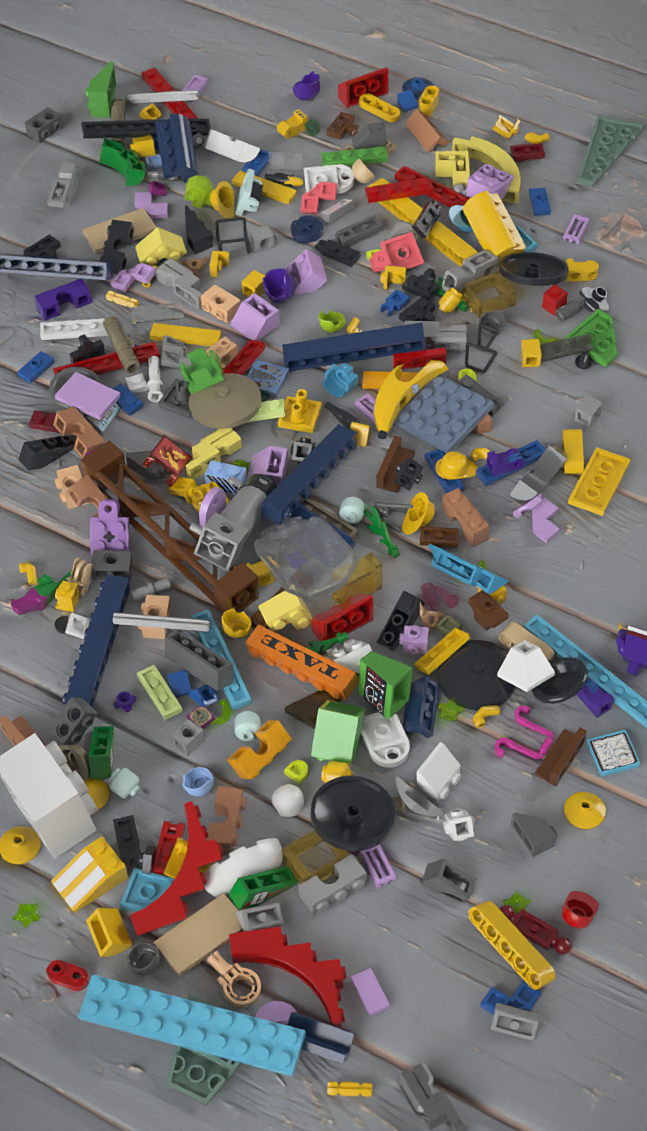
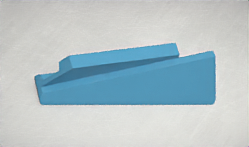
[428,544,509,594]

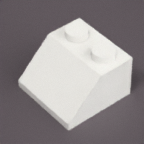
[416,742,461,805]

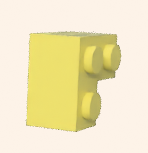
[435,151,470,188]
[135,227,187,266]
[258,587,313,632]

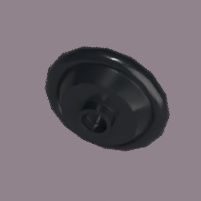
[531,657,588,704]

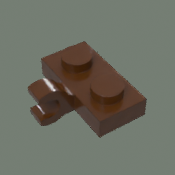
[326,112,359,140]

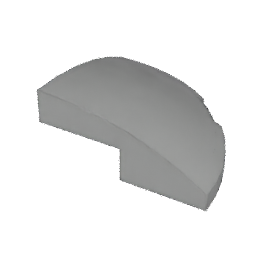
[160,335,193,367]
[395,776,444,816]

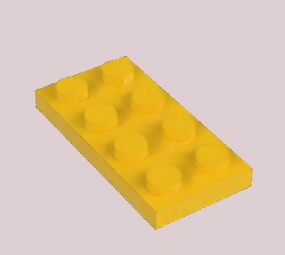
[568,447,631,516]

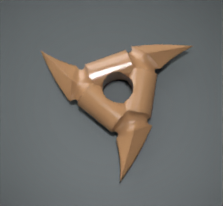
[178,255,208,279]
[420,602,446,635]

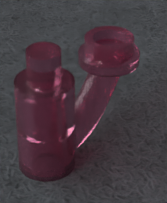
[421,583,459,611]

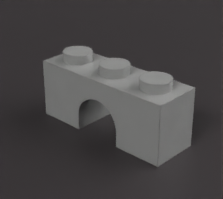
[298,854,367,915]

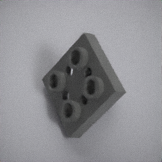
[158,379,192,419]

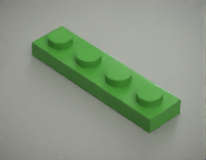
[321,146,388,166]

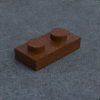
[420,526,459,548]

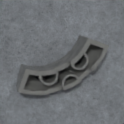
[510,443,567,501]

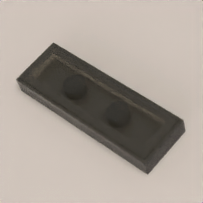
[540,333,593,362]

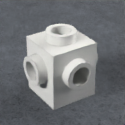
[443,809,475,841]

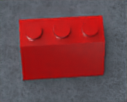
[338,67,389,108]
[311,593,373,641]

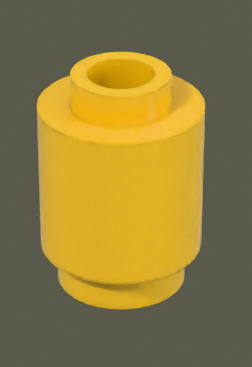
[438,287,463,314]

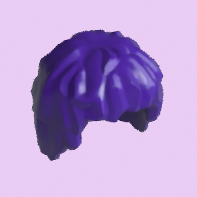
[293,71,321,101]
[263,268,295,303]

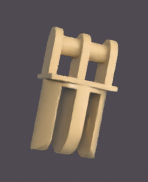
[66,557,93,597]

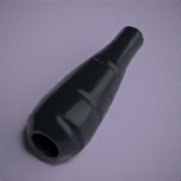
[324,402,360,429]

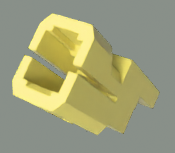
[186,428,242,480]

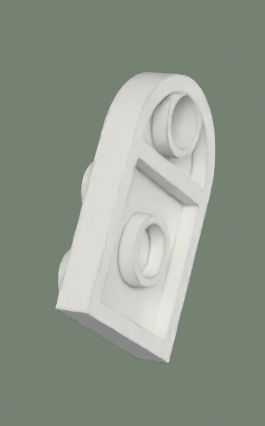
[304,164,354,194]
[361,712,410,768]

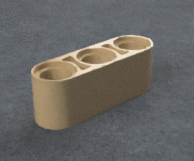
[498,622,555,662]

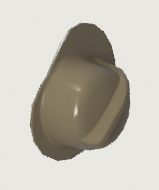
[59,744,89,781]

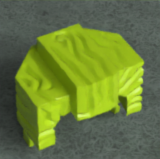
[184,175,213,208]

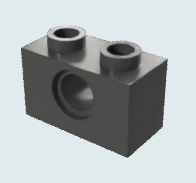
[91,550,133,581]

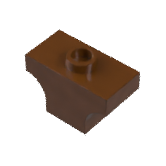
[468,590,509,631]

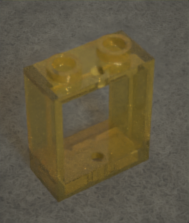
[462,271,516,319]
[331,552,382,604]
[282,830,349,884]

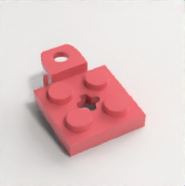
[369,232,424,272]

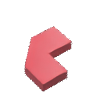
[301,182,337,214]

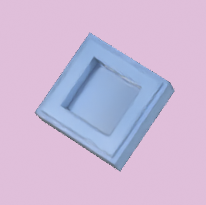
[145,154,162,171]

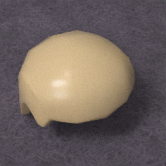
[352,159,375,183]

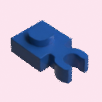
[380,289,410,317]

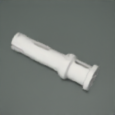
[147,356,164,403]

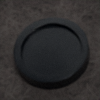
[54,616,69,634]

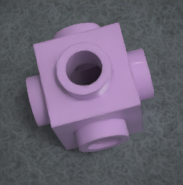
[399,625,429,655]

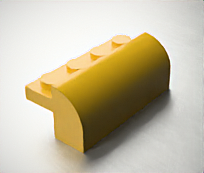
[462,191,526,262]

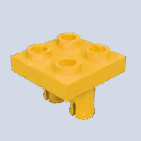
[278,389,322,433]

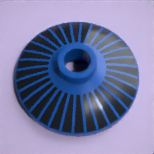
[402,77,433,99]

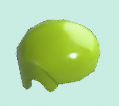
[318,310,346,333]

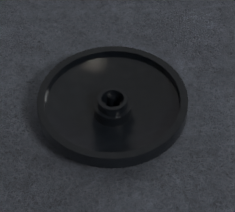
[499,252,568,286]
[438,640,516,710]
[310,776,395,851]

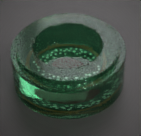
[305,119,321,136]

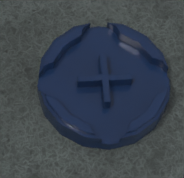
[291,216,324,243]

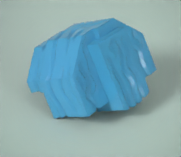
[322,363,358,398]

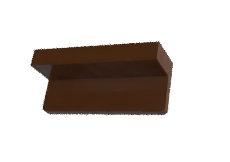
[376,436,415,493]
[535,727,587,787]

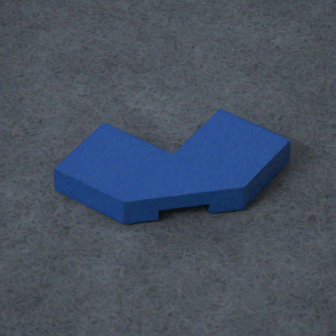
[480,981,542,1015]

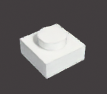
[125,374,148,394]
[65,613,89,639]

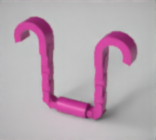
[494,706,554,760]

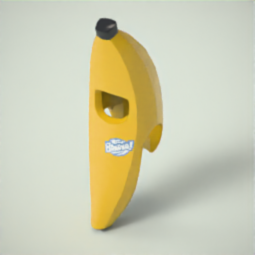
[373,360,449,439]

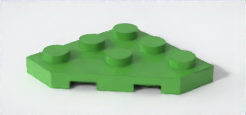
[565,309,618,368]

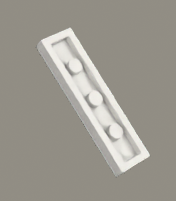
[40,318,108,340]

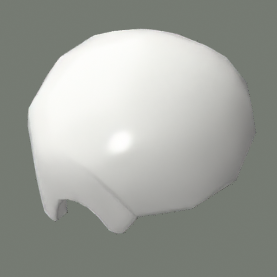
[271,784,305,817]

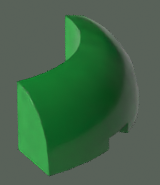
[99,138,146,186]

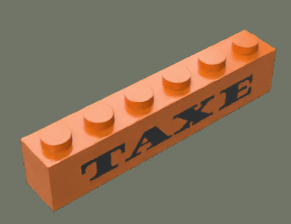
[245,625,359,701]

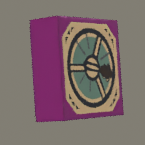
[186,706,215,729]

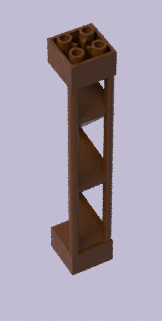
[81,440,259,613]

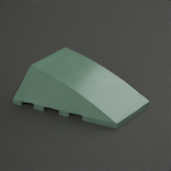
[166,993,241,1105]

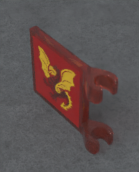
[142,435,193,487]

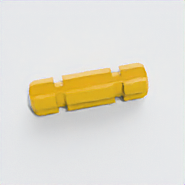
[106,291,138,309]
[327,1081,372,1097]

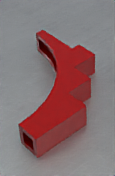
[130,801,224,937]
[229,926,347,1028]

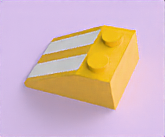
[51,836,128,913]

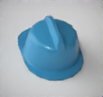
[449,205,473,233]

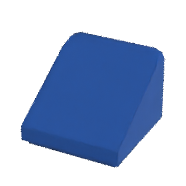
[397,90,418,112]
[167,670,192,697]
[189,685,219,708]

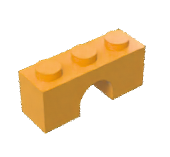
[227,720,292,779]

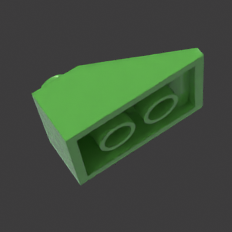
[86,61,117,117]

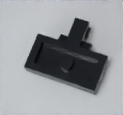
[23,234,61,257]
[401,268,440,300]
[399,296,435,323]
[69,334,105,363]

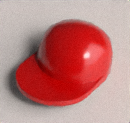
[562,891,599,929]

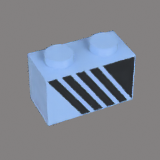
[205,460,247,495]

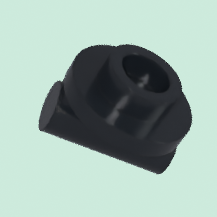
[575,349,593,369]

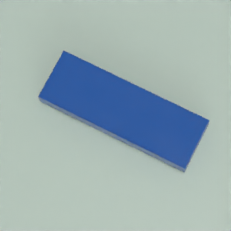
[424,449,465,494]

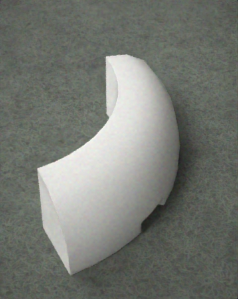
[205,129,260,162]
[204,838,283,897]

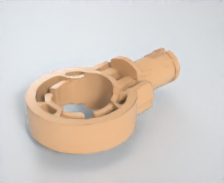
[207,951,261,1008]

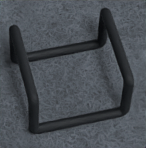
[215,217,250,254]
[465,323,499,373]

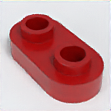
[46,960,89,991]

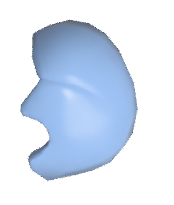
[181,767,214,797]

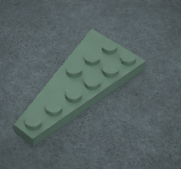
[577,116,645,187]

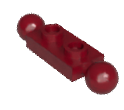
[499,905,572,955]

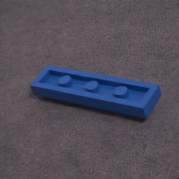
[476,440,546,486]

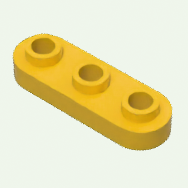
[359,94,400,123]

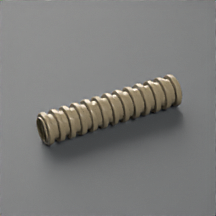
[110,98,126,145]
[103,316,140,373]

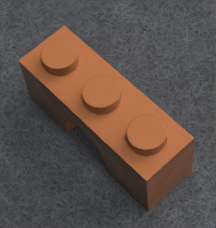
[53,406,105,459]
[67,475,121,532]
[442,488,489,548]
[206,786,247,854]

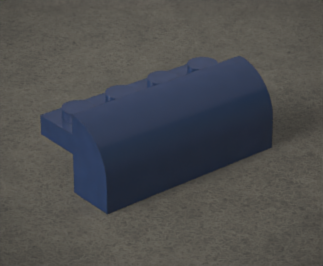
[155,114,199,183]

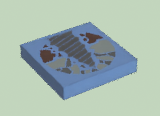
[247,360,289,397]

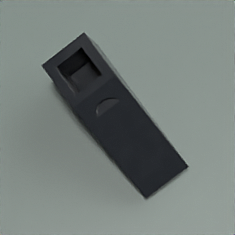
[185,205,214,255]
[18,435,75,471]
[377,590,425,651]

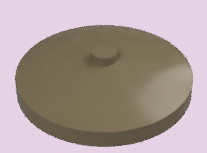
[189,373,261,429]

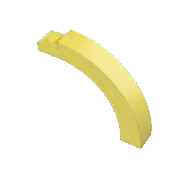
[452,136,521,204]

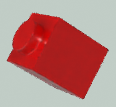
[542,284,568,316]

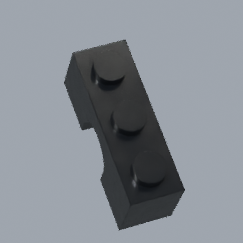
[100,219,134,274]

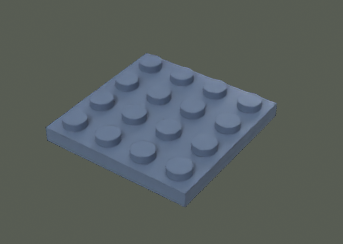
[393,375,494,453]

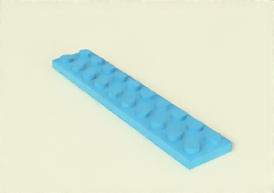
[78,974,306,1077]

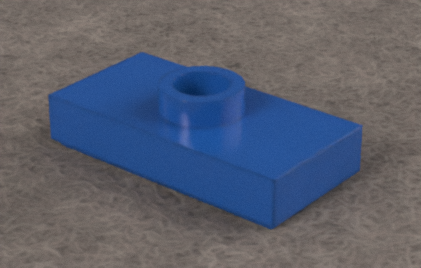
[529,187,551,216]
[17,351,55,383]

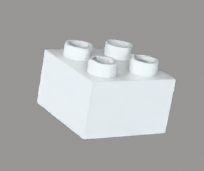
[0,733,98,859]

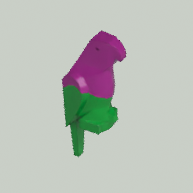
[11,570,72,615]

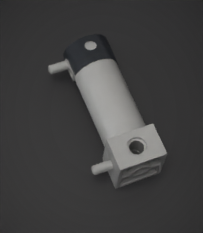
[189,474,277,572]

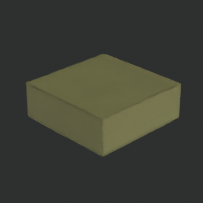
[435,614,463,636]

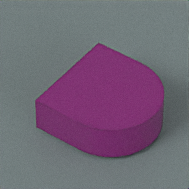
[148,181,167,196]

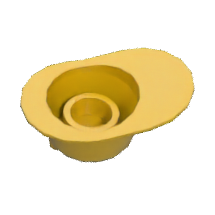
[210,181,235,219]
[435,451,477,480]
[402,492,435,535]

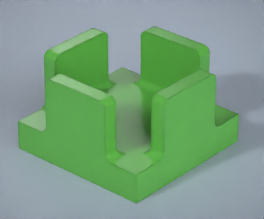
[180,347,224,394]

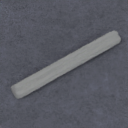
[125,90,200,104]
[113,612,210,632]

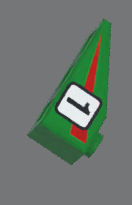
[89,726,114,780]
[228,866,299,911]

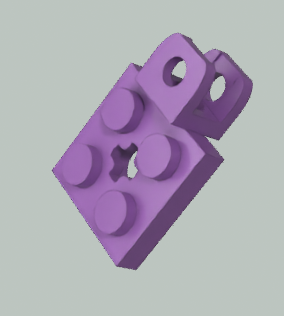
[90,499,129,555]

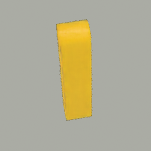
[468,900,555,990]

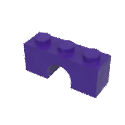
[35,278,92,321]

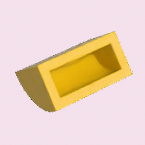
[86,908,133,957]

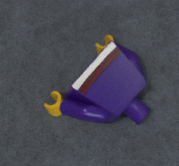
[616,623,647,676]

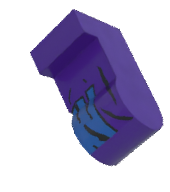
[486,448,524,477]
[577,678,613,718]

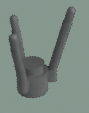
[371,501,413,532]

